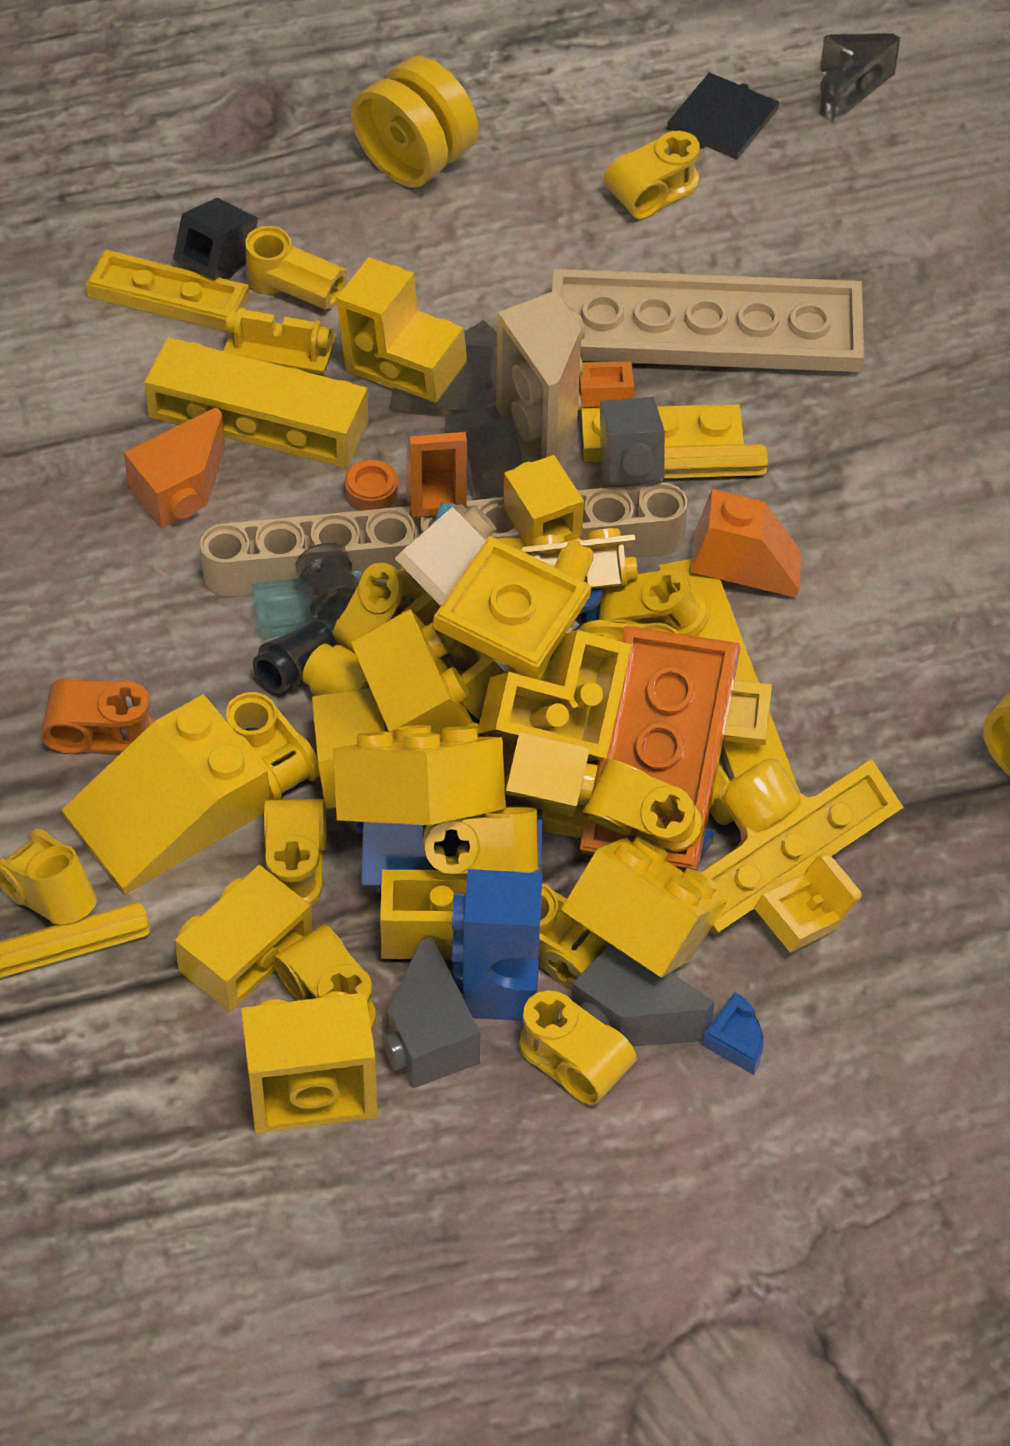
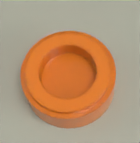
[345,459,399,511]

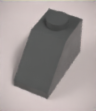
[600,397,665,488]
[382,936,480,1089]
[572,944,714,1047]

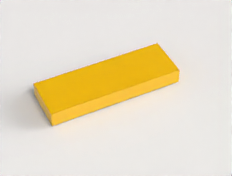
[86,249,250,333]

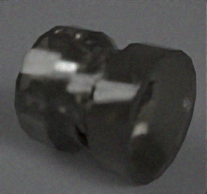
[295,543,359,621]

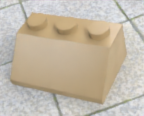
[496,290,585,468]
[394,504,579,672]

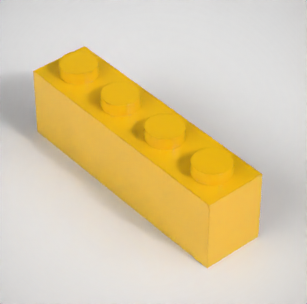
[144,337,369,469]

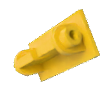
[224,307,337,375]
[522,528,638,589]

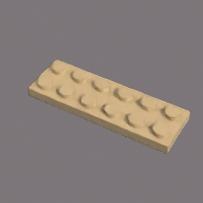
[552,269,864,372]

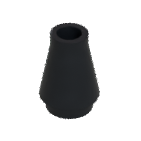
[253,620,335,694]

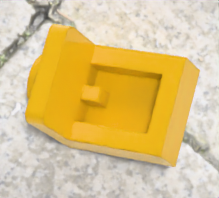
[754,853,862,953]

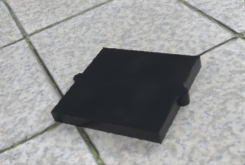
[667,72,779,160]

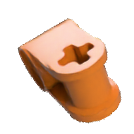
[41,678,154,754]

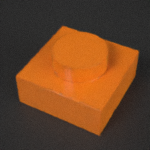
[579,361,634,408]

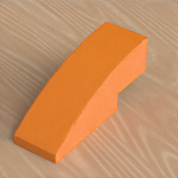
[406,432,467,517]

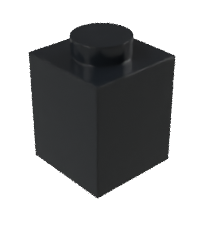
[173,197,258,280]

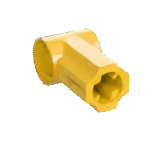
[245,226,347,310]

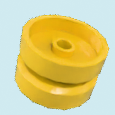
[351,55,479,188]

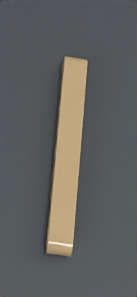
[200,483,688,597]

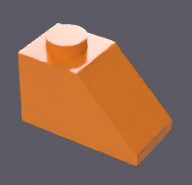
[124,407,225,529]
[690,489,801,598]

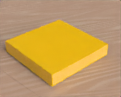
[433,536,592,679]

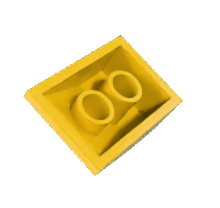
[61,694,270,895]

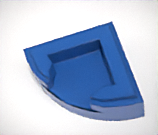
[702,992,764,1075]

